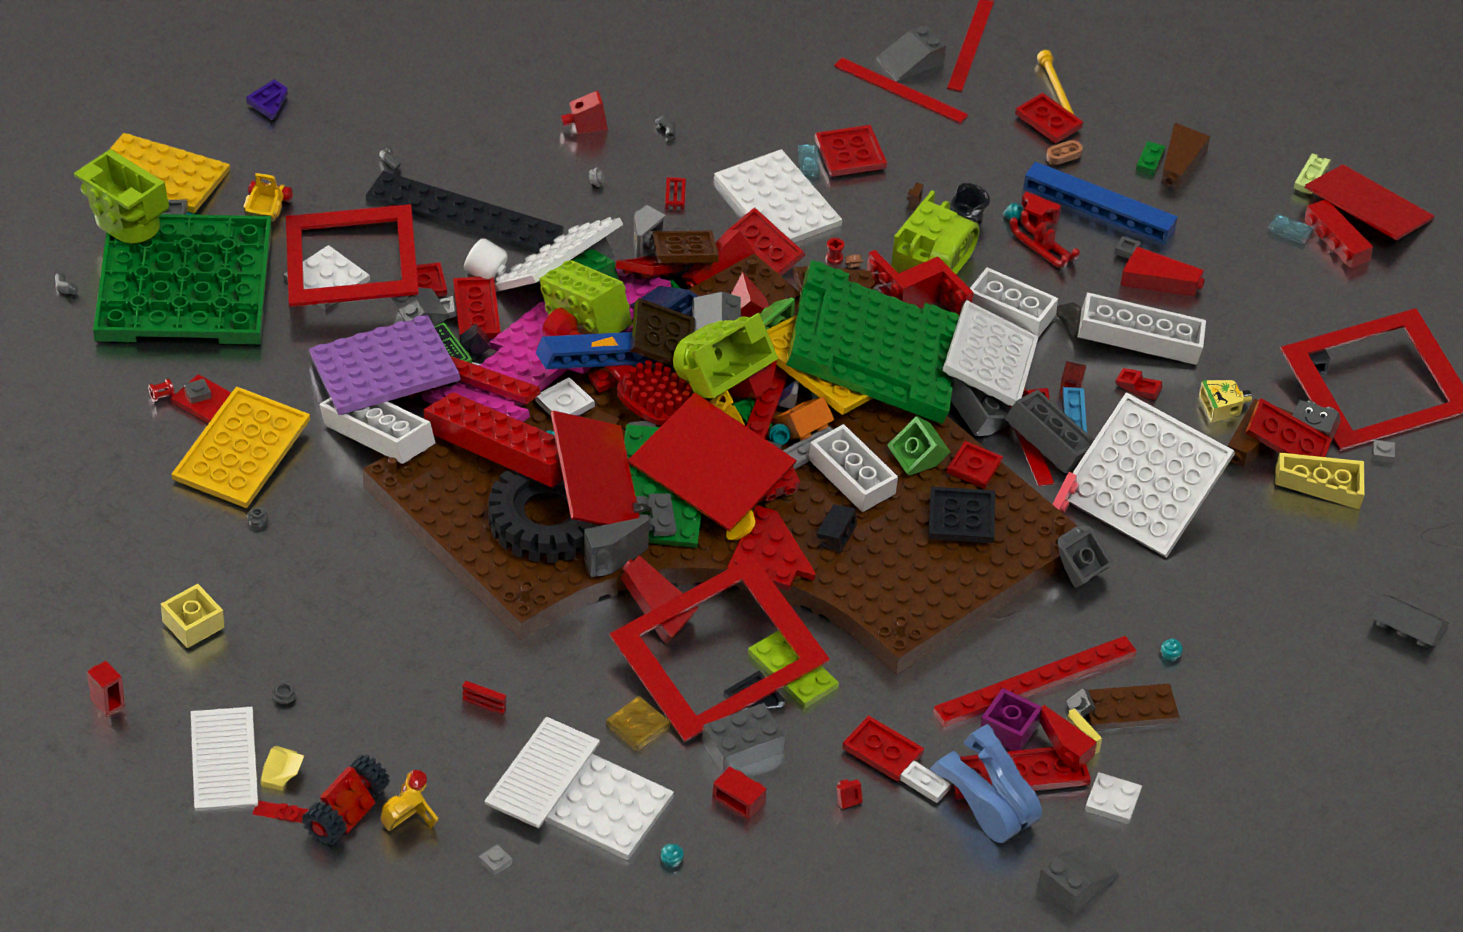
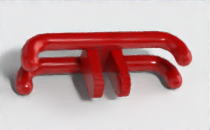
[1010,211,1080,268]

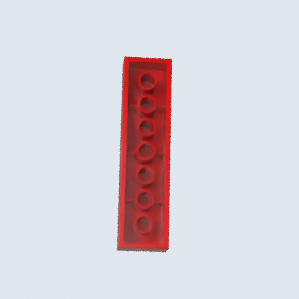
[424,392,564,487]

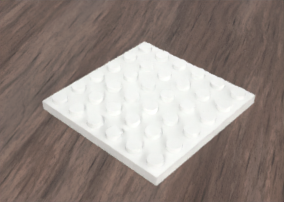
[1068,392,1235,558]

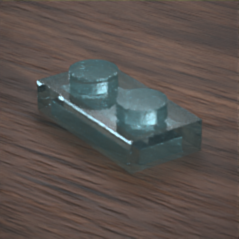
[797,145,820,177]
[1269,213,1313,245]

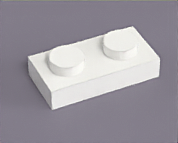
[900,761,951,803]

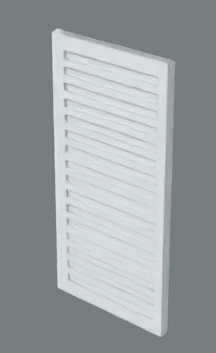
[191,707,258,811]
[484,717,600,828]

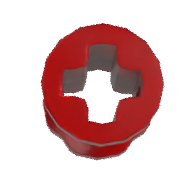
[825,238,845,265]
[148,379,175,403]

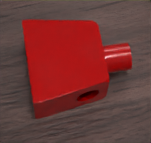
[561,91,608,134]

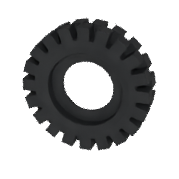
[488,470,603,563]

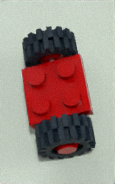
[302,755,390,846]

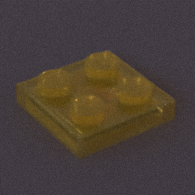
[606,696,670,751]

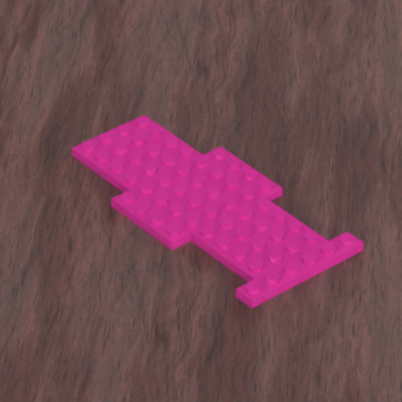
[422,268,671,422]

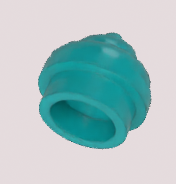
[1003,203,1024,222]
[769,424,790,445]
[1160,638,1183,661]
[660,843,684,867]

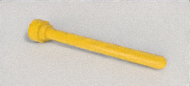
[1037,50,1074,115]

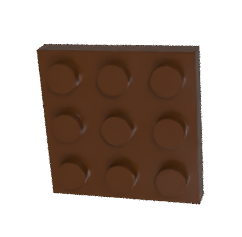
[652,230,719,265]

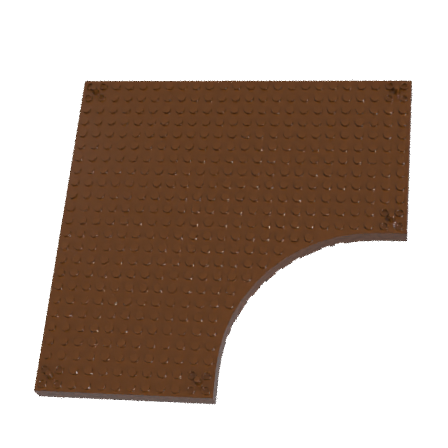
[362,254,1077,675]

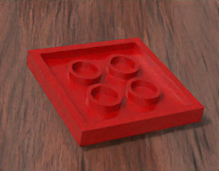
[815,125,887,177]

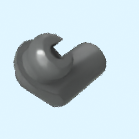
[655,115,675,139]
[379,147,401,170]
[55,273,78,295]

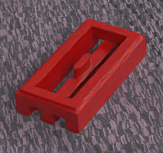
[665,177,686,210]
[462,681,506,715]

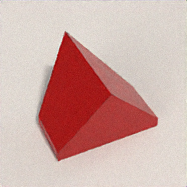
[731,272,769,318]

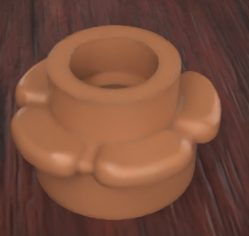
[844,254,864,269]

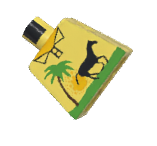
[1199,380,1252,423]

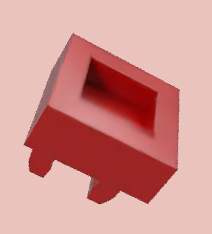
[836,779,863,809]

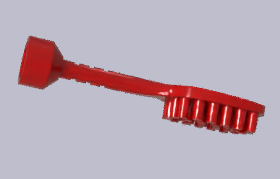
[542,307,693,425]

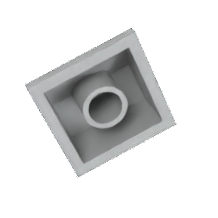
[633,205,666,258]

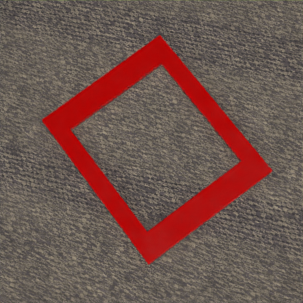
[286,204,419,307]
[1280,308,1463,451]
[609,555,830,742]

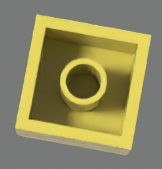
[161,584,225,648]

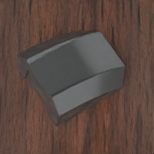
[1058,526,1114,589]

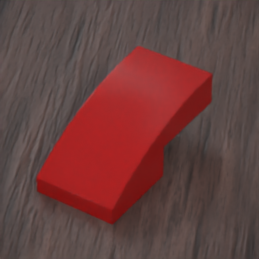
[1115,368,1163,400]

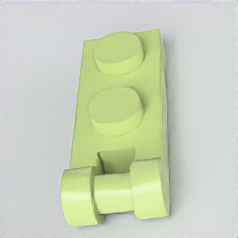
[1294,153,1331,195]

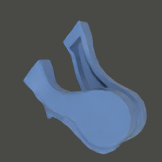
[930,724,1042,843]

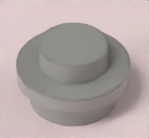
[589,167,604,187]

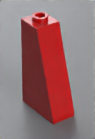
[682,229,756,289]
[1120,247,1205,296]
[621,556,699,645]

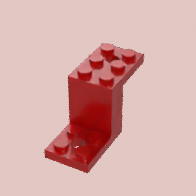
[867,250,974,316]

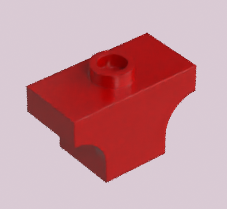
[1021,191,1061,227]

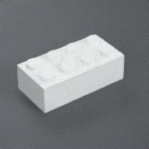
[970,267,1058,337]
[808,424,898,512]

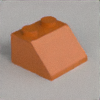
[772,397,834,441]

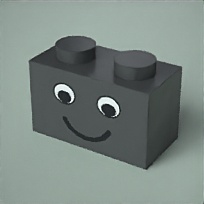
[1293,400,1341,442]

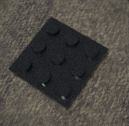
[929,487,995,543]

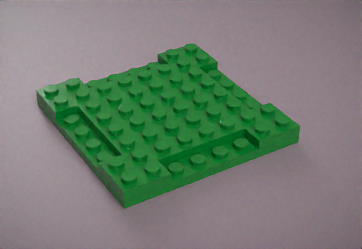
[93,214,272,344]
[786,260,959,424]

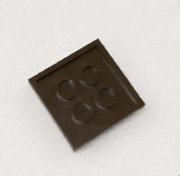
[630,298,695,367]

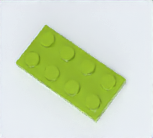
[748,631,839,709]

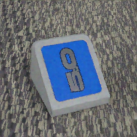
[779,380,800,408]

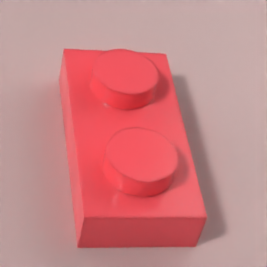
[1053,472,1079,513]

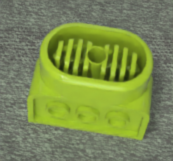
[73,149,169,243]
[891,191,979,275]
[673,313,778,398]

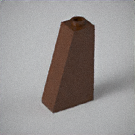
[1161,123,1210,190]
[1227,398,1293,467]

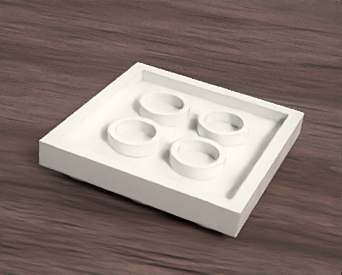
[283,245,370,310]

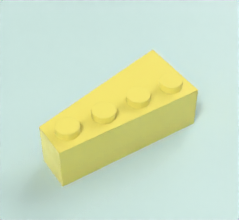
[1275,453,1365,510]

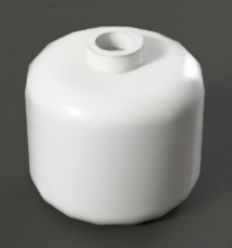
[464,238,508,280]

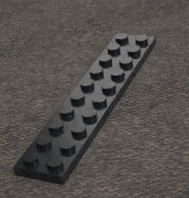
[366,171,564,254]

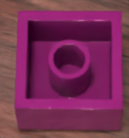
[980,688,1042,751]

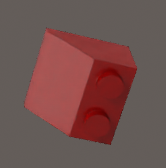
[728,359,778,399]

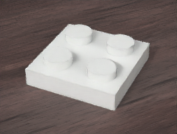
[535,378,595,415]
[1085,772,1142,825]

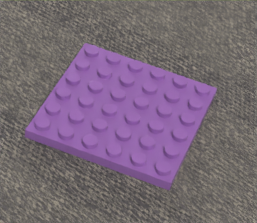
[309,315,460,415]

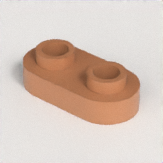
[1046,140,1083,165]

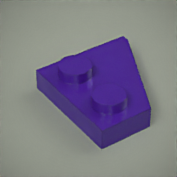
[246,79,288,120]

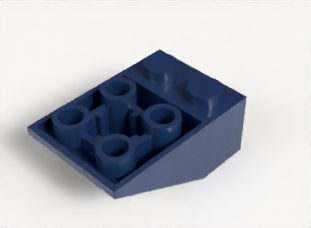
[630,286,699,317]

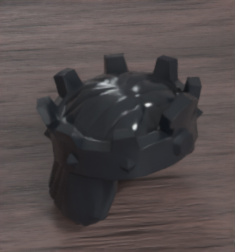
[949,183,990,223]

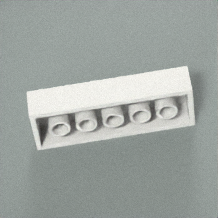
[1078,292,1206,365]
[319,398,435,464]

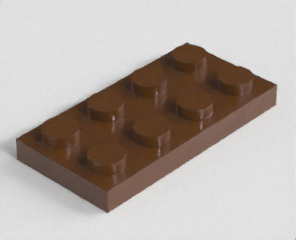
[1087,683,1180,730]

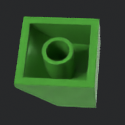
[887,416,950,475]

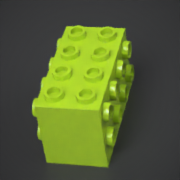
[539,260,633,335]

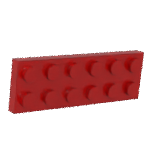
[952,747,1091,799]

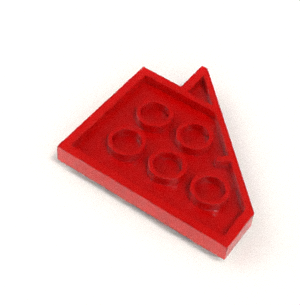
[727,505,816,591]

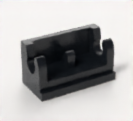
[816,504,857,554]

